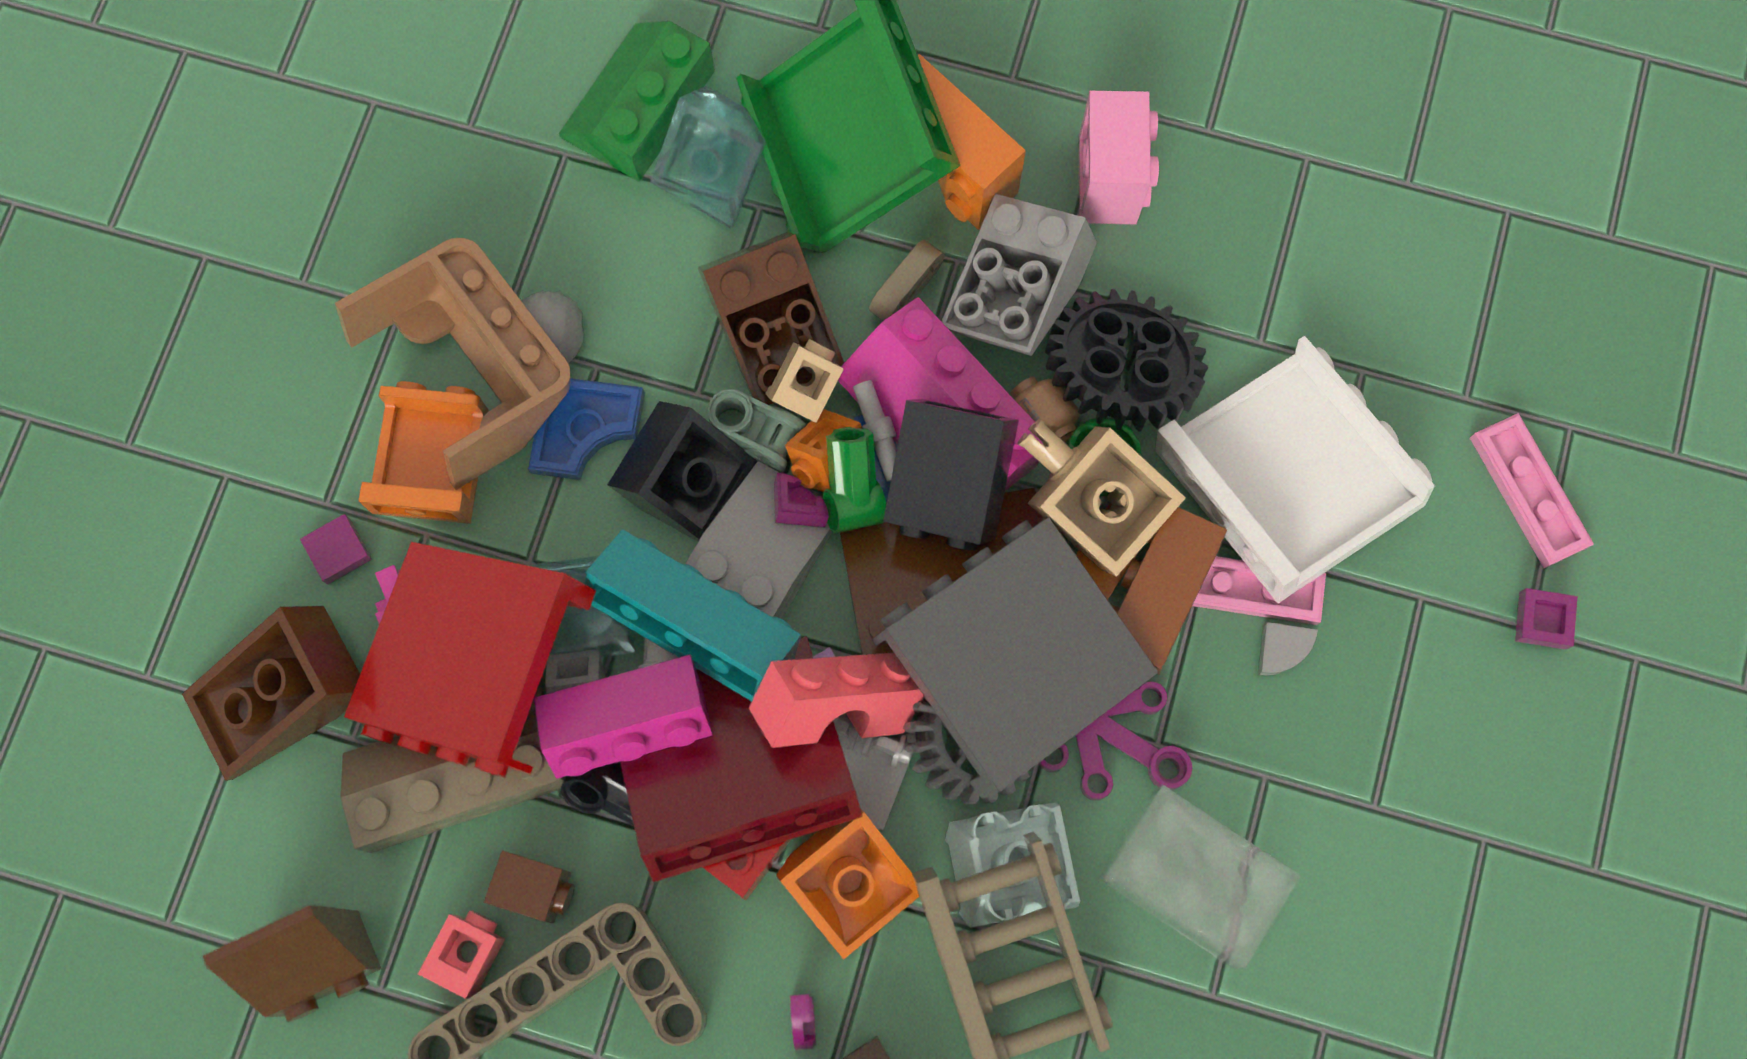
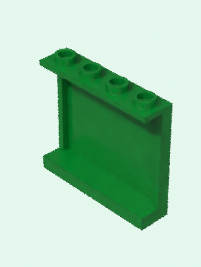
[736,0,961,252]

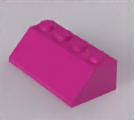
[838,297,1043,491]

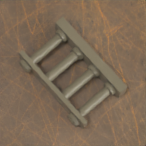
[912,832,1113,1059]

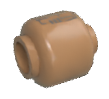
[1010,376,1080,443]

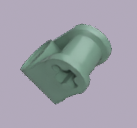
[708,389,806,472]

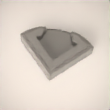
[1258,622,1318,676]

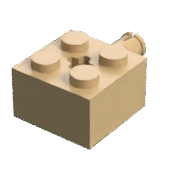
[1018,419,1186,576]

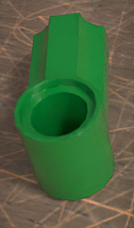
[823,427,886,534]

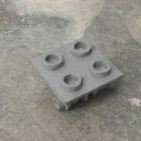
[833,713,916,831]

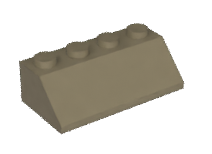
[341,687,567,853]

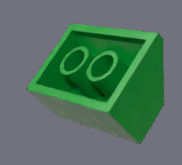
[559,21,715,182]

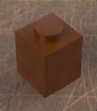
[484,850,574,923]

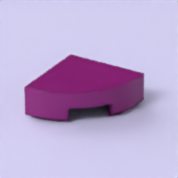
[774,473,829,527]
[790,994,816,1050]

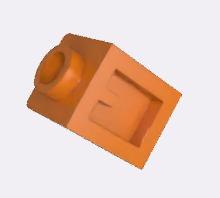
[785,409,862,492]

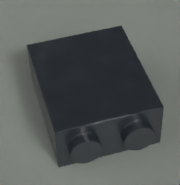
[883,399,1019,550]

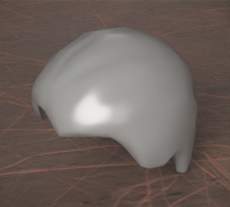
[522,291,584,364]

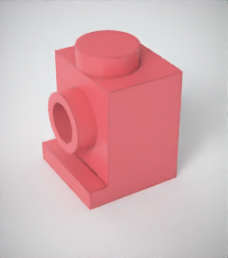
[418,910,505,999]

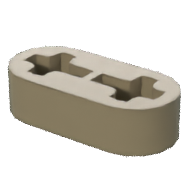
[869,239,945,321]

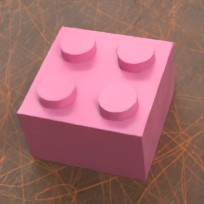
[1079,91,1159,224]

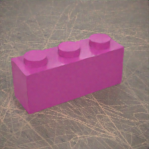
[534,655,712,779]

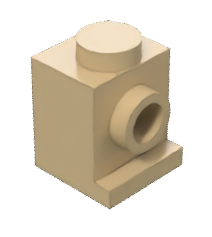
[765,339,844,423]

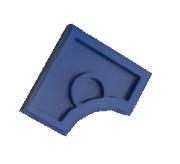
[528,378,645,480]

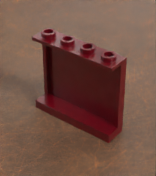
[620,636,862,882]

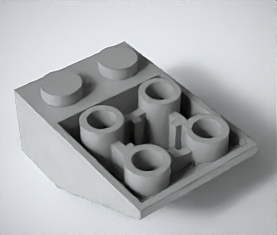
[941,194,1097,356]

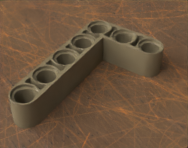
[408,903,707,1059]

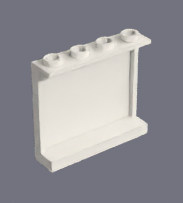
[1155,336,1435,603]

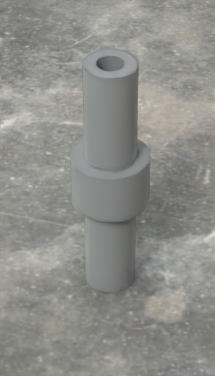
[853,380,897,482]

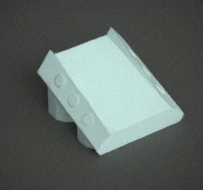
[945,802,1080,928]

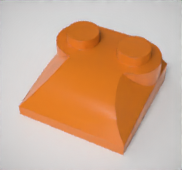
[776,808,919,960]

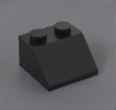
[607,401,758,542]

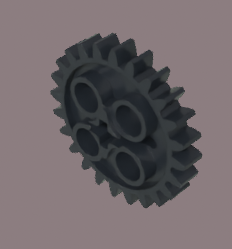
[1045,289,1208,432]

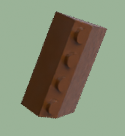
[840,488,1044,655]

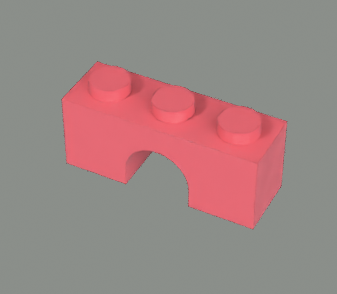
[749,653,924,748]

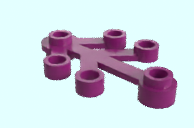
[1038,681,1192,801]

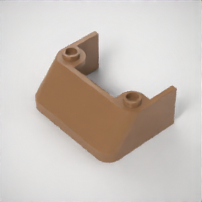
[335,238,571,490]

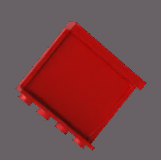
[344,542,596,778]

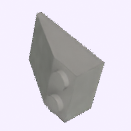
[686,461,832,619]

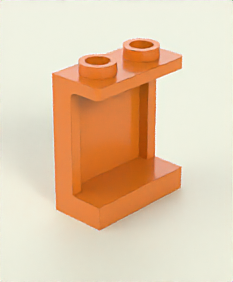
[359,381,489,524]

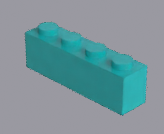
[585,529,801,701]

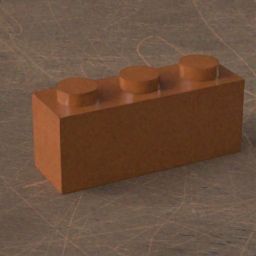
[1111,507,1228,675]

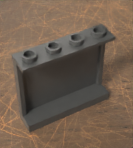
[872,517,1158,799]

